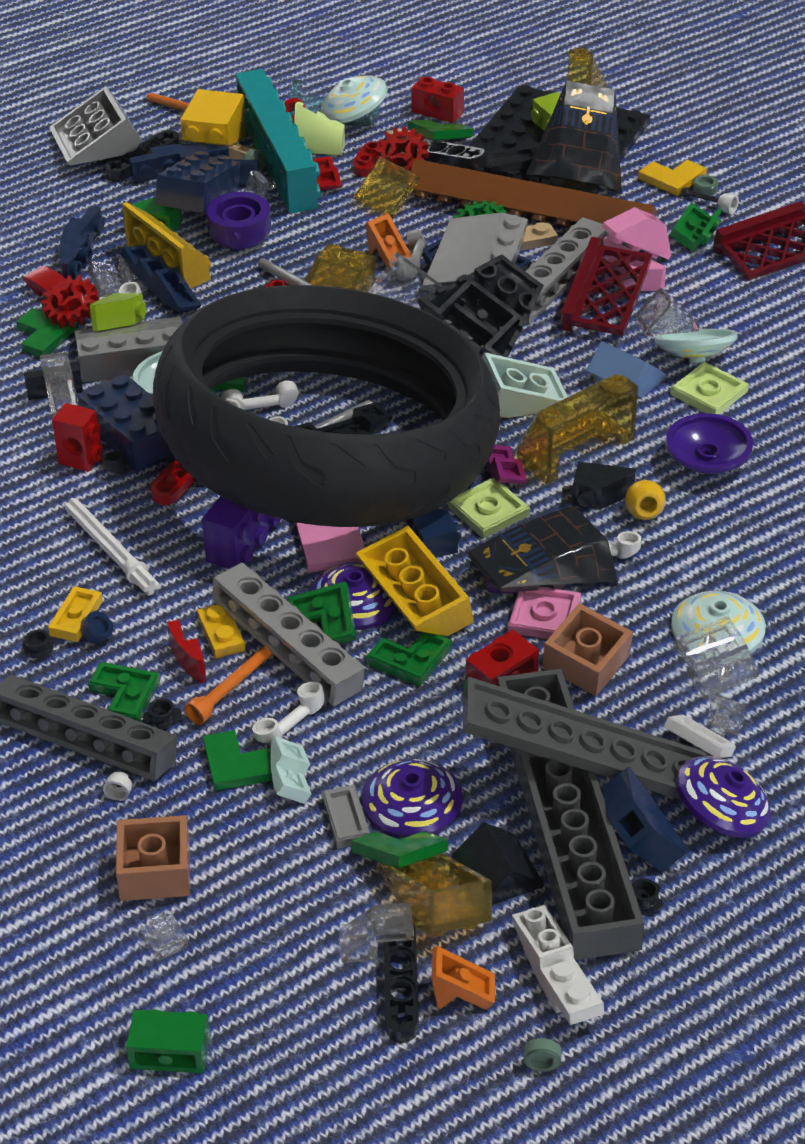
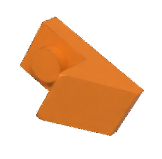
[366,213,411,270]
[431,946,495,1010]

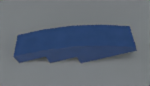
[120,245,201,312]

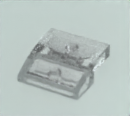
[88,257,153,298]
[673,616,759,699]

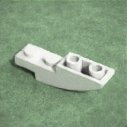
[512,905,604,1025]

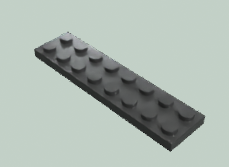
[462,677,714,800]

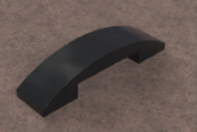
[294,402,393,435]

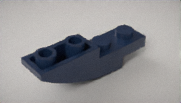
[129,143,229,184]
[59,205,105,280]

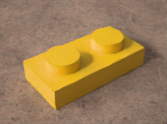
[48,586,103,642]
[197,604,245,659]

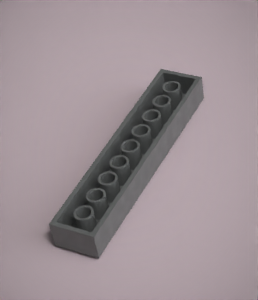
[498,668,644,960]

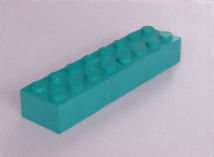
[235,68,321,214]

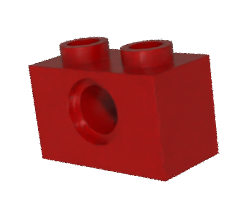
[411,76,464,123]
[52,403,103,472]
[465,629,539,686]

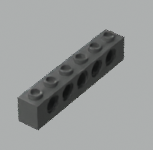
[0,675,178,781]

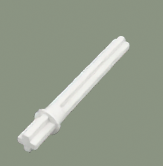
[65,498,160,596]

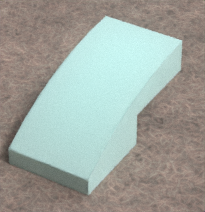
[271,736,312,804]

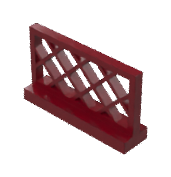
[713,201,805,281]
[561,237,652,336]

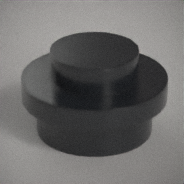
[22,629,54,658]

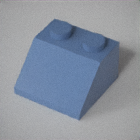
[586,341,667,398]

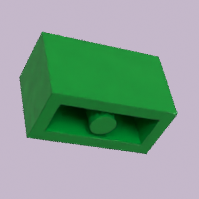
[126,1009,210,1073]

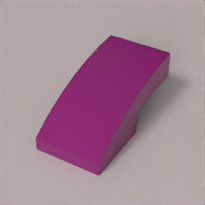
[485,445,527,484]

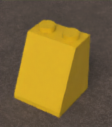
[180,89,247,146]

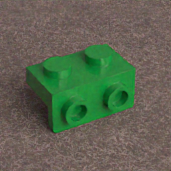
[669,202,723,252]

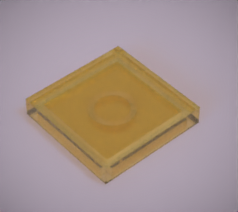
[353,157,420,220]

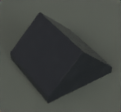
[452,822,544,909]

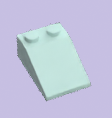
[482,352,571,418]

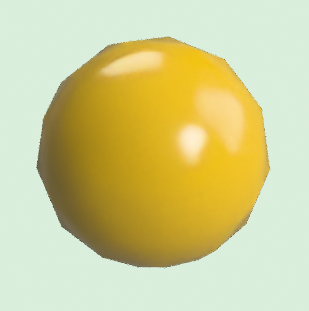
[625,479,666,521]

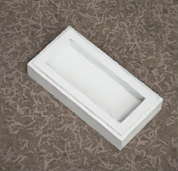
[664,715,736,758]

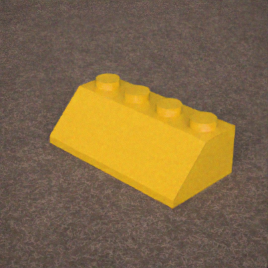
[122,202,211,289]
[356,525,474,637]

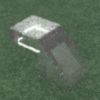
[40,351,78,418]
[339,903,414,963]

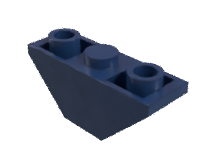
[602,767,690,872]

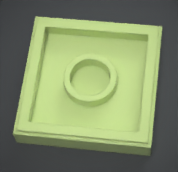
[670,362,749,414]
[448,478,530,539]

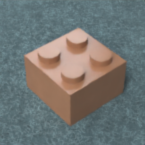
[542,603,633,696]
[116,815,190,901]

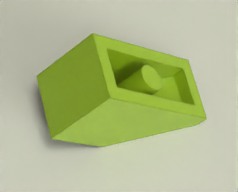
[90,293,146,331]

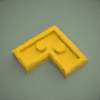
[638,160,707,196]

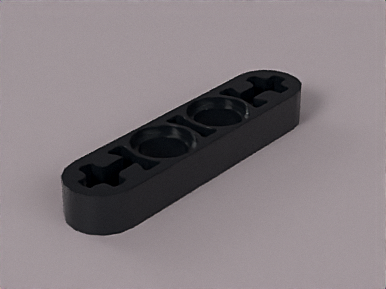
[105,130,180,182]
[414,139,488,170]
[384,916,419,1043]

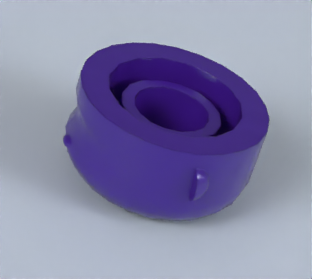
[207,192,271,250]

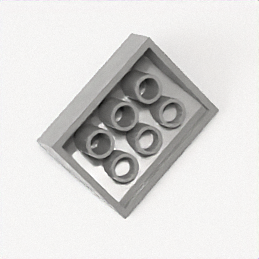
[49,86,142,166]
[422,212,528,291]
[74,317,183,383]

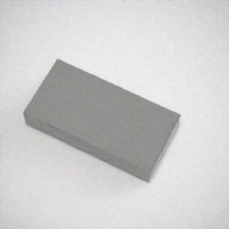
[322,785,370,849]

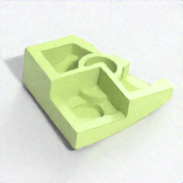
[294,102,345,156]

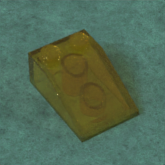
[305,243,376,292]
[376,853,492,937]

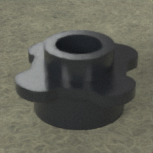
[143,698,182,731]
[631,878,663,912]

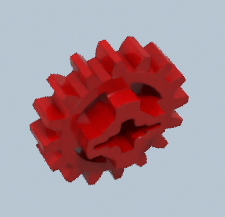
[376,126,430,180]
[41,275,100,328]

